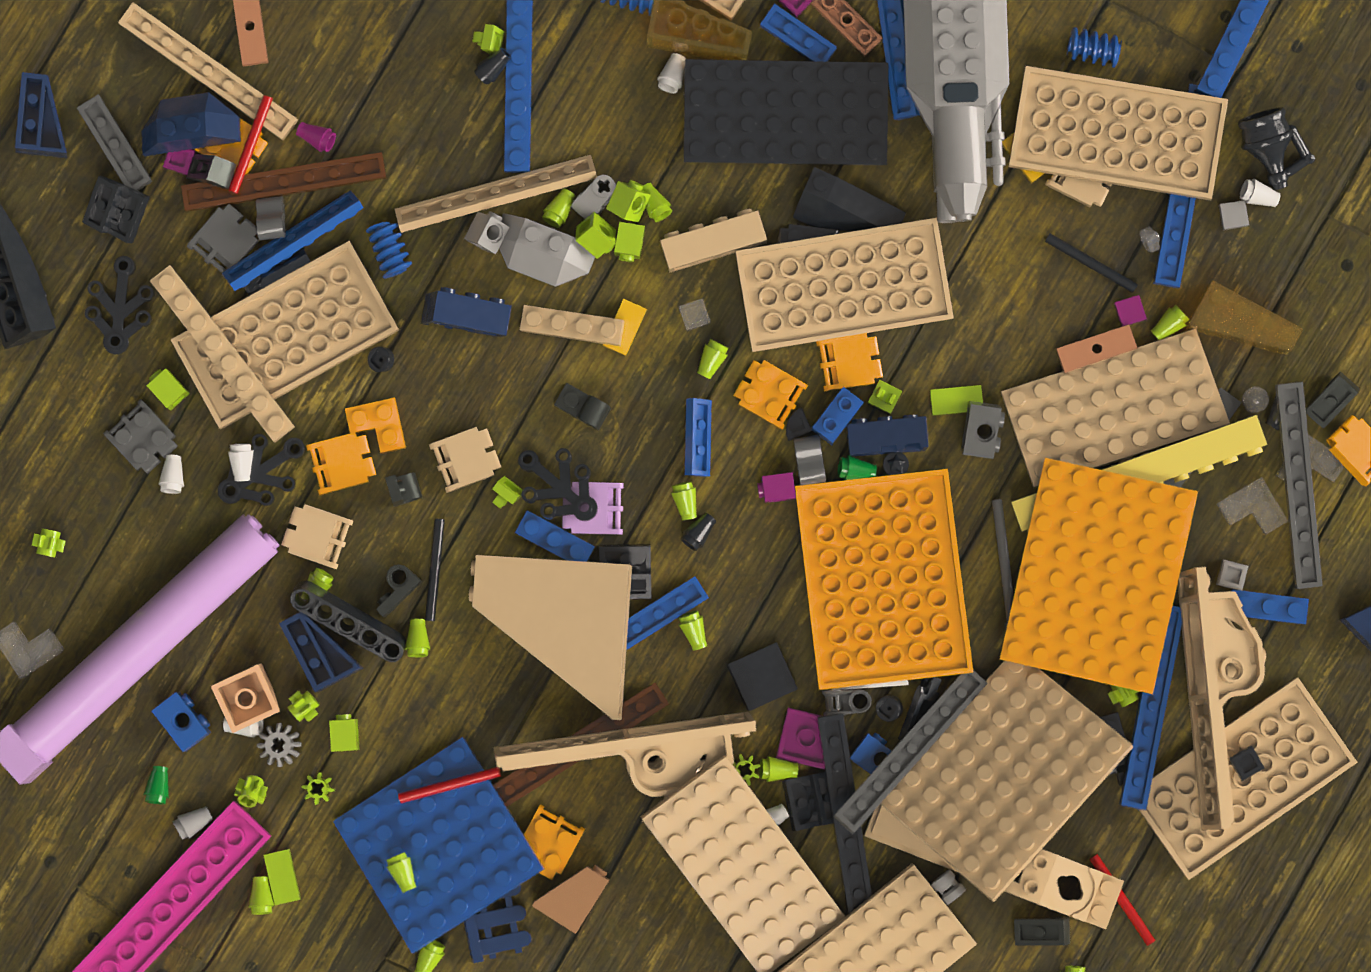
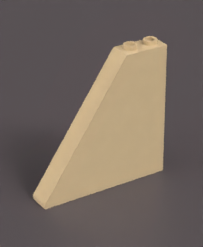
[469,555,632,720]

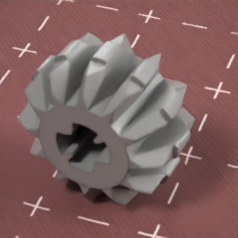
[257,723,302,767]

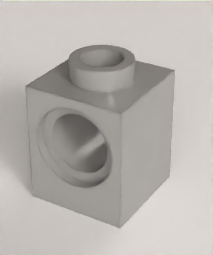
[464,211,509,254]

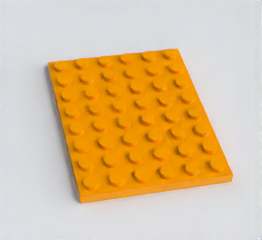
[1000,458,1198,694]
[795,469,973,690]

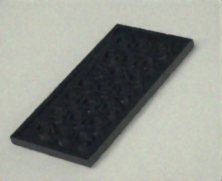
[683,59,889,165]

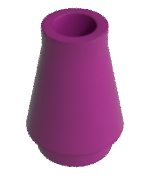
[296,122,336,152]

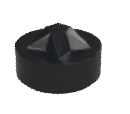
[368,347,394,372]
[883,452,909,475]
[876,695,903,722]

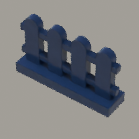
[464,885,531,963]

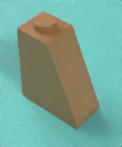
[532,865,610,934]

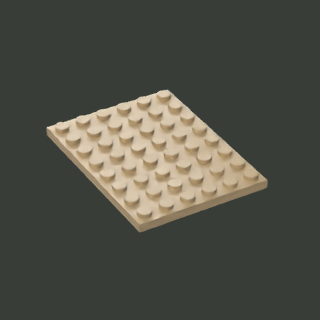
[881,661,1133,902]

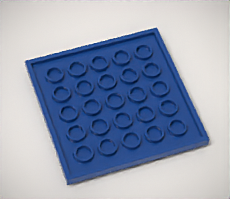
[333,737,544,953]

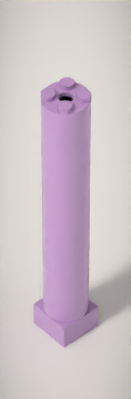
[0,514,280,784]

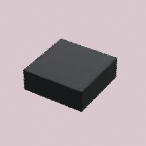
[1228,745,1265,781]

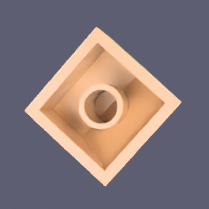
[211,663,280,733]

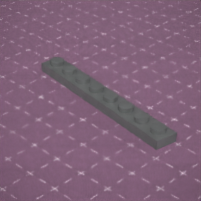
[1275,382,1323,589]
[833,670,987,834]

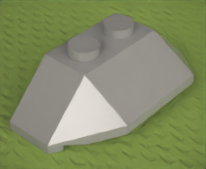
[499,213,595,287]

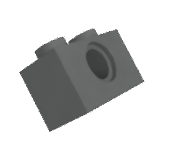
[961,401,1005,459]

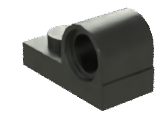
[186,154,236,189]
[1306,372,1360,429]
[554,383,611,431]
[385,473,422,507]
[376,565,422,617]
[1014,917,1070,946]

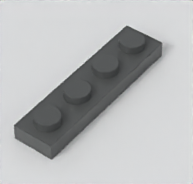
[77,95,153,191]

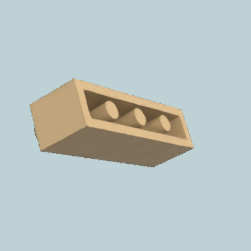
[660,209,767,273]

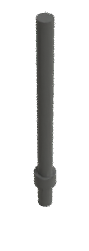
[992,499,1014,633]

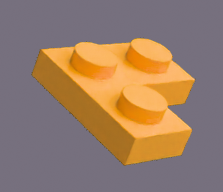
[345,398,406,454]

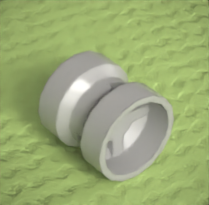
[930,869,966,905]

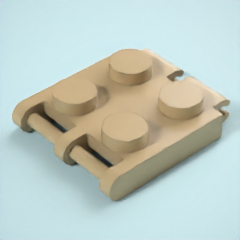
[1045,174,1112,207]
[429,427,501,493]
[281,504,353,569]

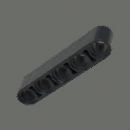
[290,581,406,662]

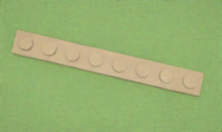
[118,3,298,141]
[395,155,597,233]
[150,265,295,442]

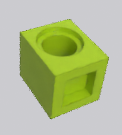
[606,180,651,222]
[575,212,616,259]
[614,222,645,262]
[146,368,190,410]
[329,714,360,752]

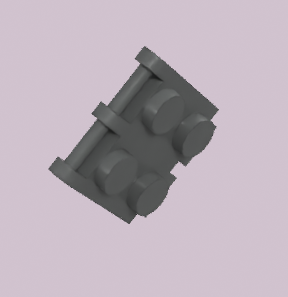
[187,204,259,278]
[103,399,178,474]

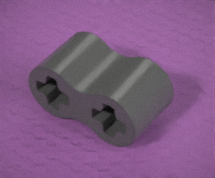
[256,196,286,240]
[793,435,826,485]

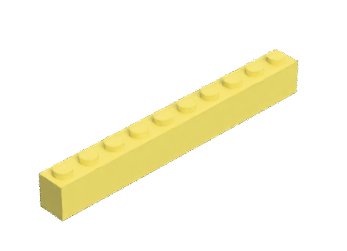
[1011,415,1267,532]

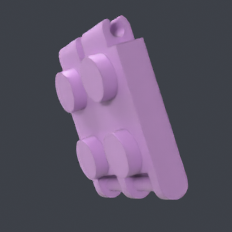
[562,482,624,535]

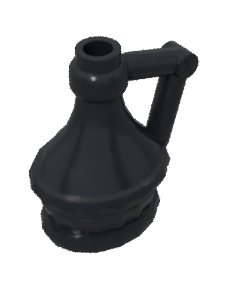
[1238,107,1315,190]

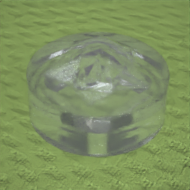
[1140,226,1160,253]
[1242,387,1269,413]

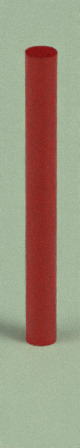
[228,95,273,194]
[398,767,500,803]
[1089,854,1155,946]

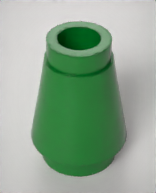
[837,456,877,480]
[143,766,169,805]

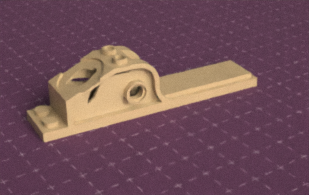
[1178,567,1266,831]
[493,712,756,799]
[864,804,1124,929]

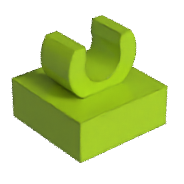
[472,24,504,55]
[868,380,902,414]
[492,476,523,509]

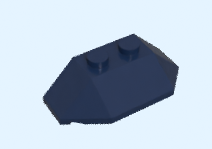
[142,92,241,156]

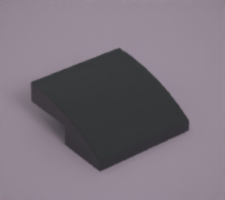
[82,176,150,244]
[599,544,651,599]
[727,642,798,712]
[782,772,833,831]

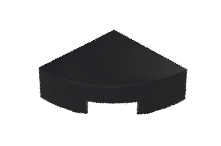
[786,407,812,441]

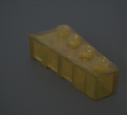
[647,0,752,60]
[1184,280,1303,355]

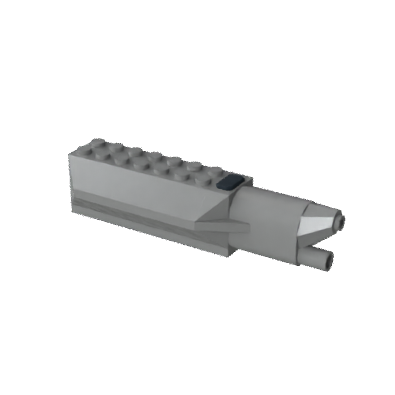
[903,0,1009,223]

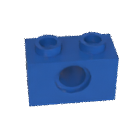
[811,387,864,446]
[152,692,211,752]
[850,733,891,775]

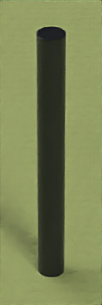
[1045,233,1138,293]
[425,518,445,621]

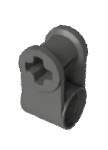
[822,689,872,716]

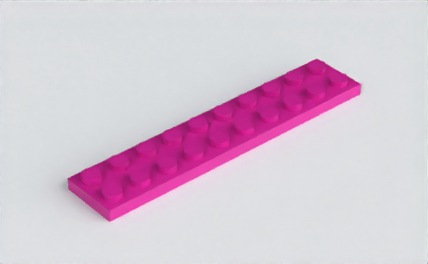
[72,801,272,972]

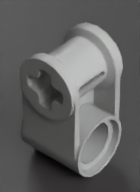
[571,175,616,219]

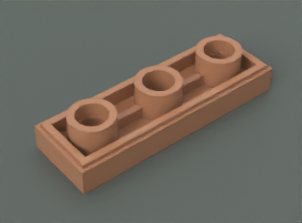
[233,0,269,67]
[811,0,883,57]
[1056,325,1138,373]

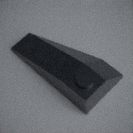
[793,167,906,232]

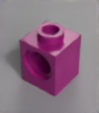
[757,472,796,503]

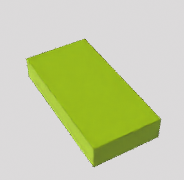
[930,385,983,416]
[264,849,301,905]

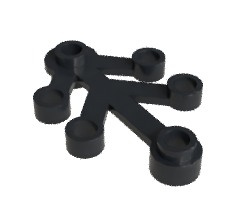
[85,256,155,355]
[218,434,305,506]
[518,448,598,521]

